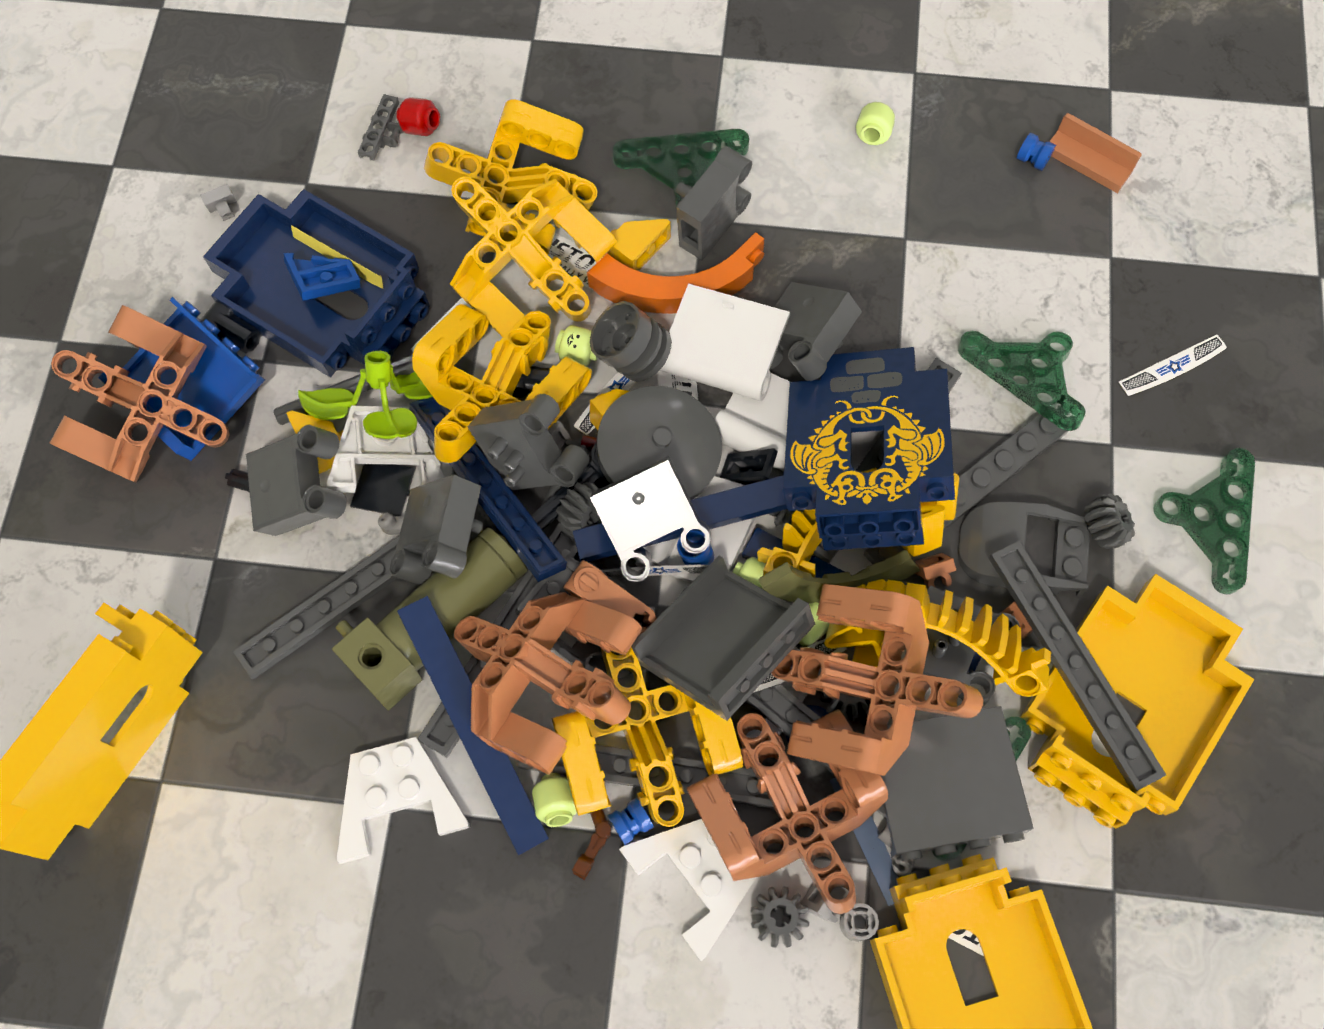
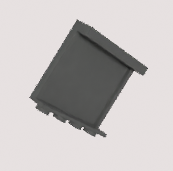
[631,555,815,721]
[880,706,1034,862]

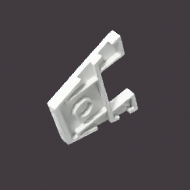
[326,406,445,493]
[337,737,470,864]
[619,819,756,961]

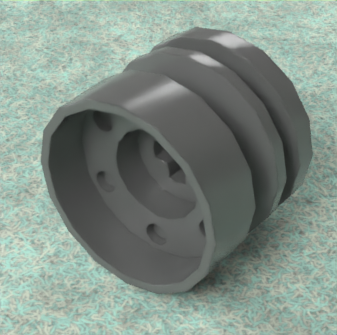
[590,301,672,382]

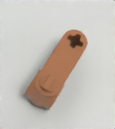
[563,560,657,636]

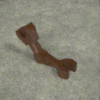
[572,809,611,881]

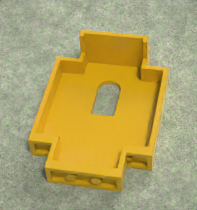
[1020,574,1254,829]
[0,602,203,860]
[870,854,1093,1029]

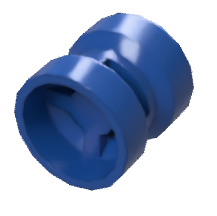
[1016,132,1056,171]
[677,530,715,565]
[607,797,654,845]

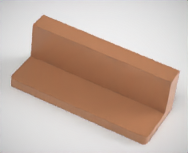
[1050,113,1142,194]

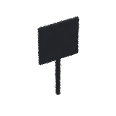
[350,464,415,516]

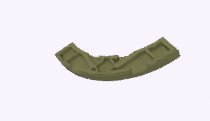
[758,550,920,603]

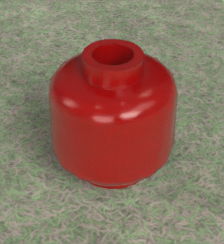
[396,97,440,136]

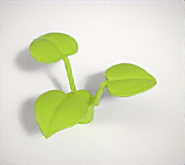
[298,351,433,439]

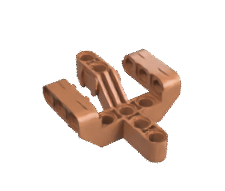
[50,305,230,483]
[771,584,983,776]
[454,592,642,775]
[686,709,888,914]

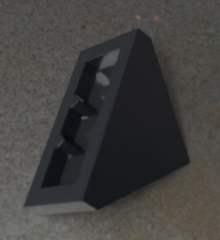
[720,448,778,485]

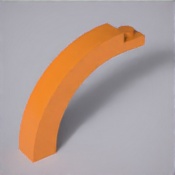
[587,232,764,314]

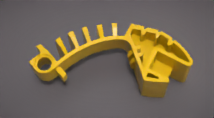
[757,468,959,577]
[824,579,1051,697]

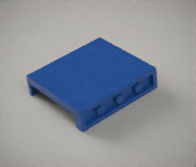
[98,297,265,461]

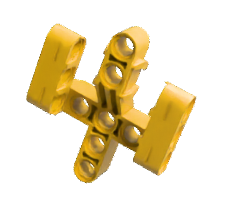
[424,99,597,255]
[450,177,617,337]
[412,304,592,463]
[551,647,743,827]

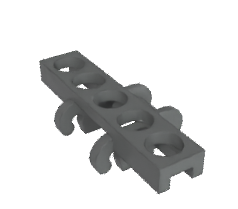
[358,94,403,161]

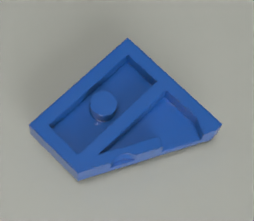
[284,253,360,301]

